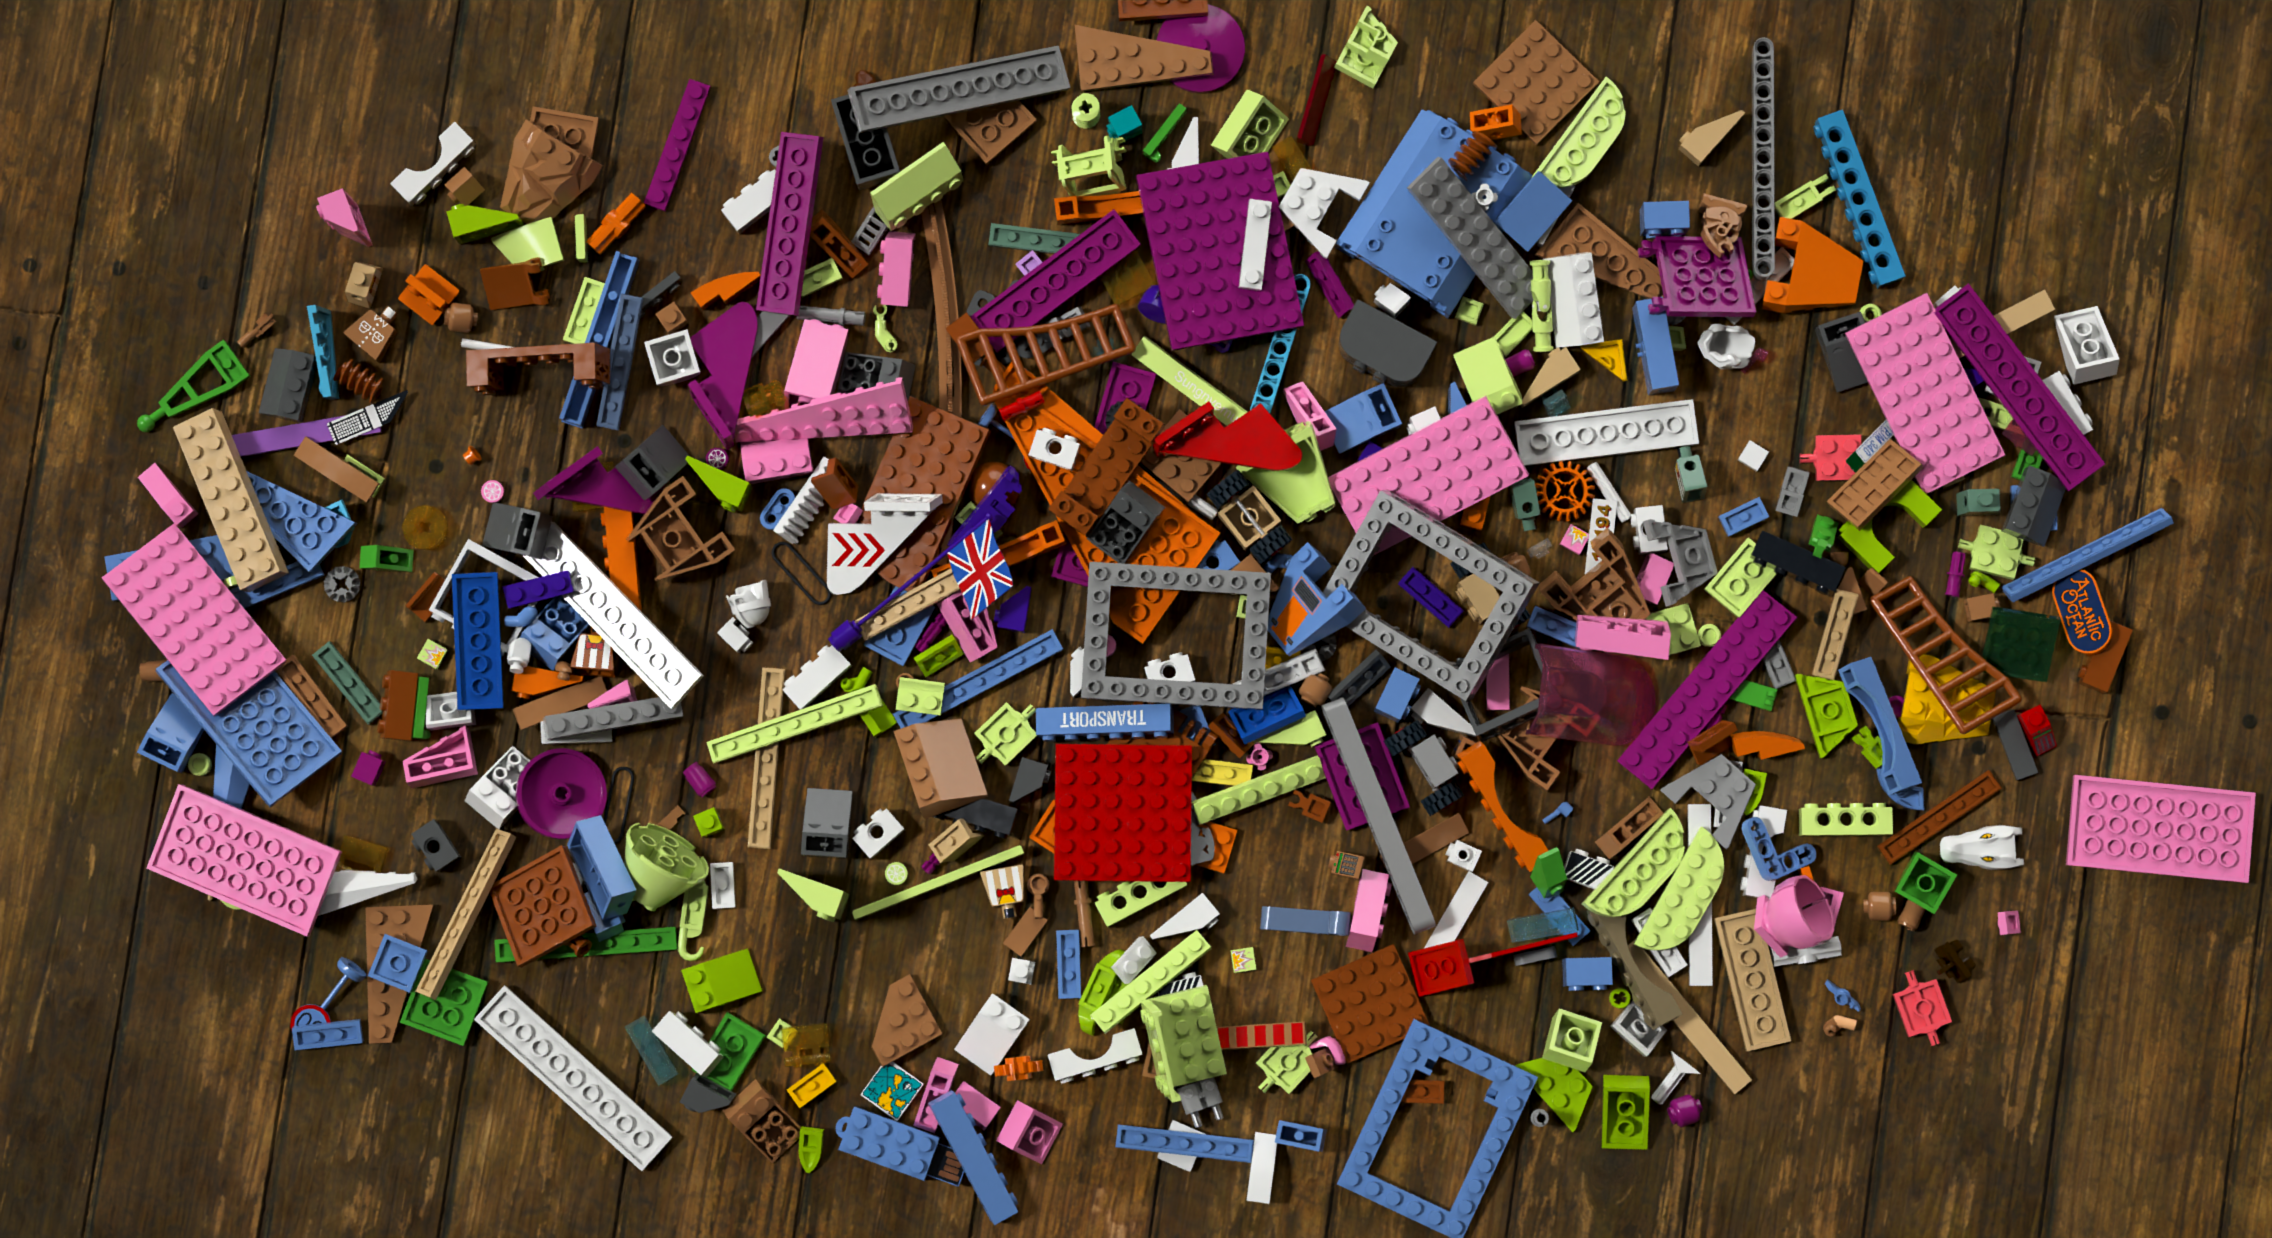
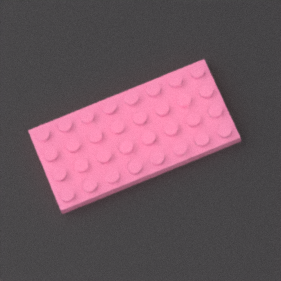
[1845,293,2005,494]
[1328,396,1529,556]
[102,523,287,717]
[2066,775,2256,883]
[147,784,342,936]

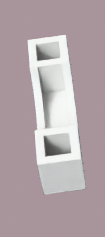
[390,122,476,206]
[1740,805,1787,899]
[1048,1028,1142,1084]

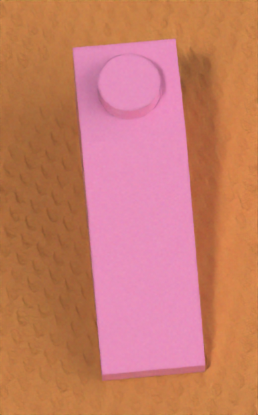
[1283,382,1337,451]
[138,463,199,528]
[913,1057,959,1133]

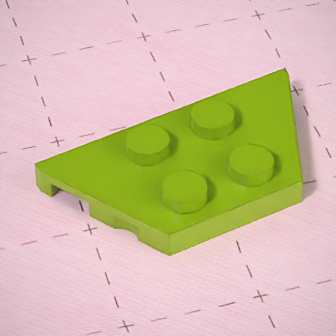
[1794,674,1858,758]
[1515,1058,1593,1133]

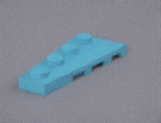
[307,305,339,400]

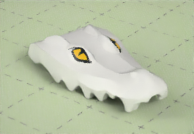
[1940,825,2024,870]

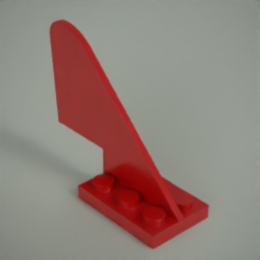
[1153,401,1302,471]

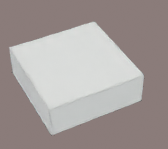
[1738,441,1769,472]

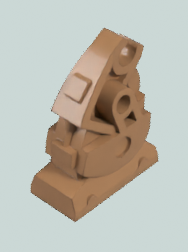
[1699,193,1747,258]

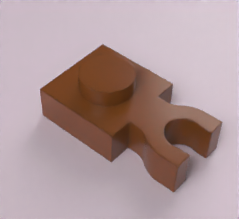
[1288,790,1331,823]

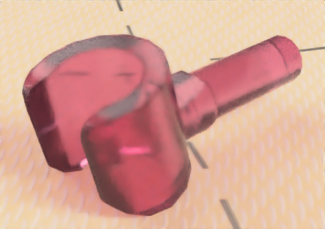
[1741,348,1768,374]

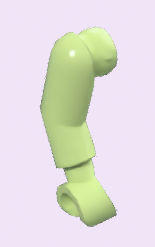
[873,305,898,352]

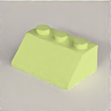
[1211,90,1289,159]

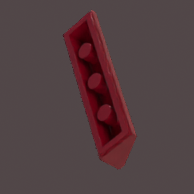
[1297,54,1336,146]

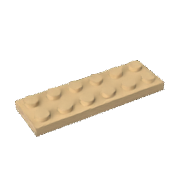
[1714,909,1791,1052]

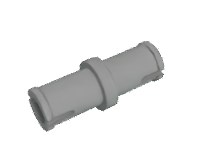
[1530,1109,1549,1127]

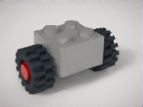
[1383,720,1464,816]

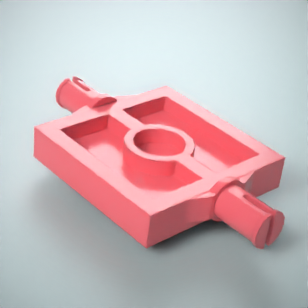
[1799,435,1861,481]
[1893,970,1952,1046]

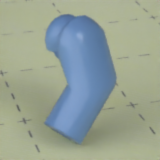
[1262,553,1292,574]
[504,606,538,627]

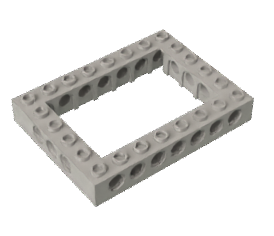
[1323,490,1540,701]
[1081,562,1271,710]

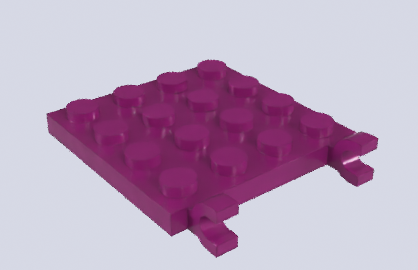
[1638,236,1756,317]

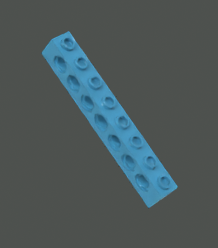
[1813,109,1905,289]

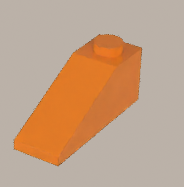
[511,666,586,699]

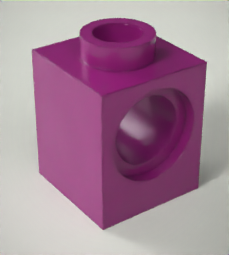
[351,750,386,786]

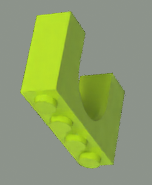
[1837,480,1942,573]

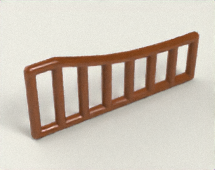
[956,304,1136,406]
[1869,576,2022,734]

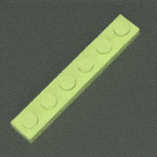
[1191,755,1326,825]
[1090,930,1211,1034]

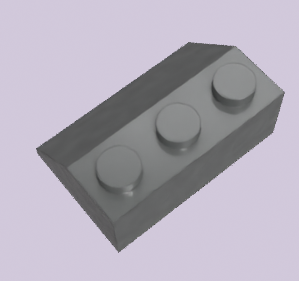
[259,348,317,423]
[2001,465,2066,547]

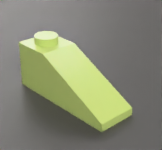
[1254,711,1326,747]

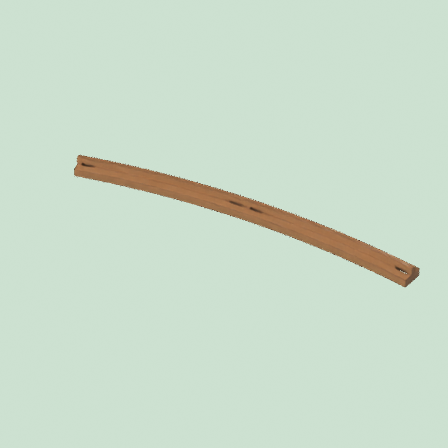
[921,199,962,566]

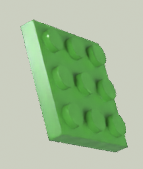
[400,959,489,1046]

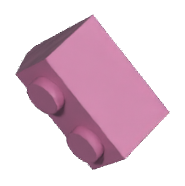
[996,1100,1063,1164]

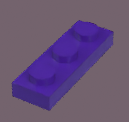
[503,570,575,609]

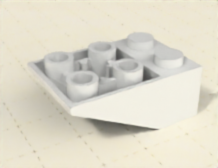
[465,746,530,829]

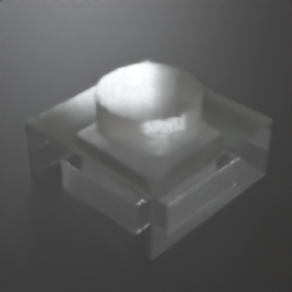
[1527,538,1552,559]

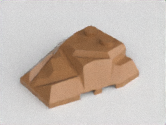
[500,119,603,224]

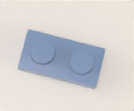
[1718,497,1769,537]

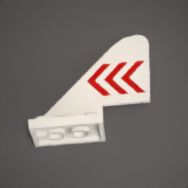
[827,493,943,595]

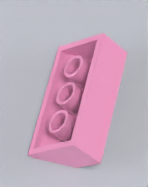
[316,188,373,247]

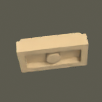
[928,818,984,863]

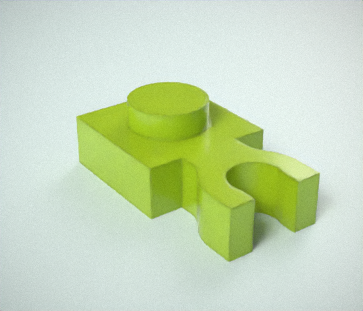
[1852,726,1883,769]

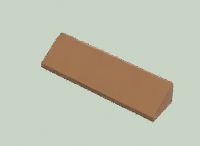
[1379,813,1469,872]

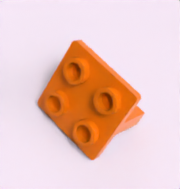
[398,264,460,325]

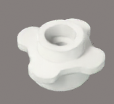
[1471,184,1498,211]

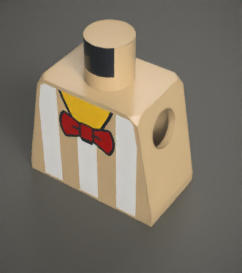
[345,262,383,309]
[980,864,1024,919]

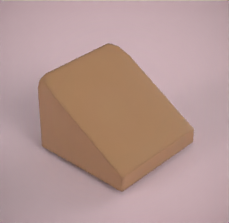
[1858,568,1888,596]

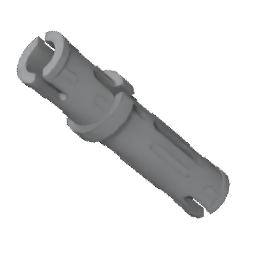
[797,305,865,326]

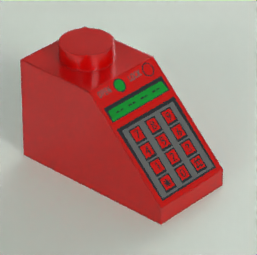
[2017,704,2057,756]

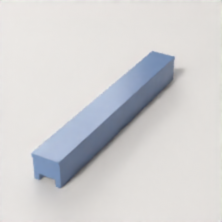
[559,251,640,429]

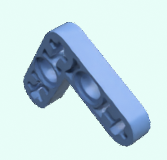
[1742,817,1816,881]

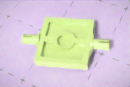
[1958,525,2035,580]
[974,702,1037,766]
[1256,1030,1317,1094]

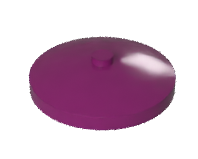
[1157,5,1245,93]
[516,748,607,839]

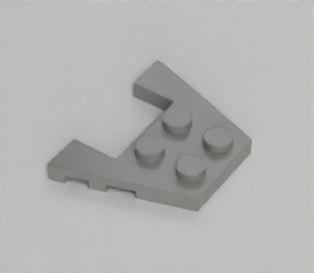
[1643,519,1718,607]
[1660,754,1756,850]

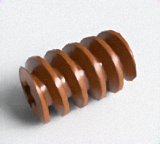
[1448,131,1497,181]
[333,359,384,404]

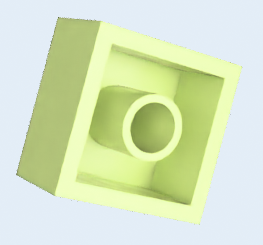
[1542,1008,1602,1072]

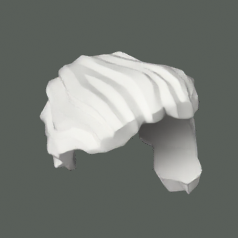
[1698,324,1756,370]

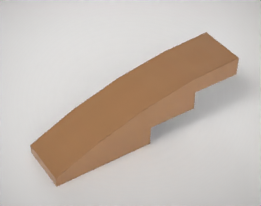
[294,436,380,502]
[513,677,607,730]

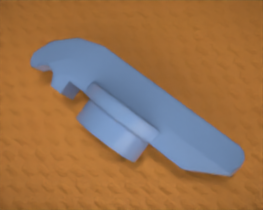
[1825,979,1861,1012]

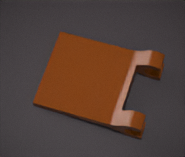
[480,257,550,310]

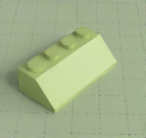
[870,142,963,231]

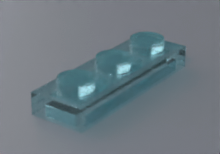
[1507,908,1579,943]
[625,1015,679,1086]

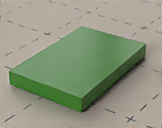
[692,1012,766,1091]

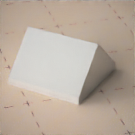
[426,692,476,731]
[1610,1000,1667,1057]

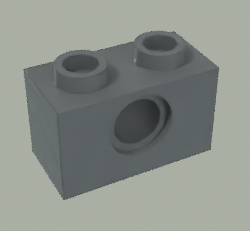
[411,819,462,872]

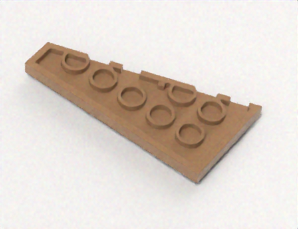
[1075,25,1214,92]
[1535,203,1664,299]
[366,905,434,1044]

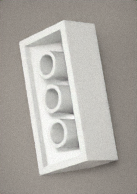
[1543,252,1604,348]

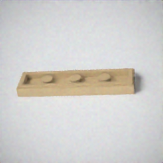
[1812,589,1858,680]

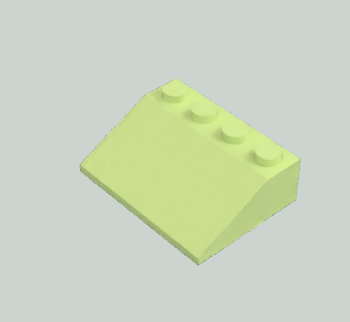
[777,869,850,922]

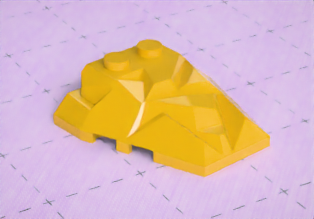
[1898,654,1996,745]

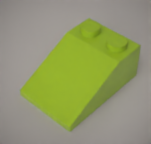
[446,204,524,244]
[685,455,753,513]
[681,948,762,1013]
[1602,1075,1650,1150]

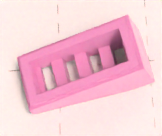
[588,680,637,709]

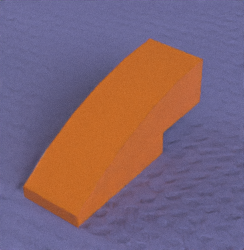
[691,272,761,310]
[1730,731,1805,760]

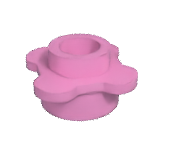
[1246,744,1273,770]

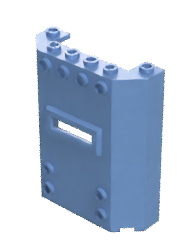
[1335,110,1533,319]

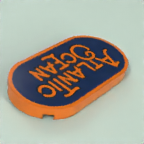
[2052,569,2113,655]

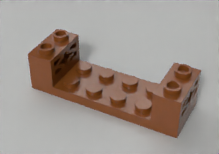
[466,343,610,395]
[1049,398,1165,537]

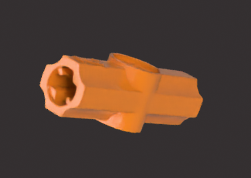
[586,192,646,255]

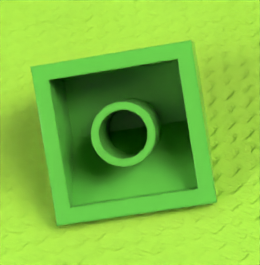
[1894,852,1957,914]

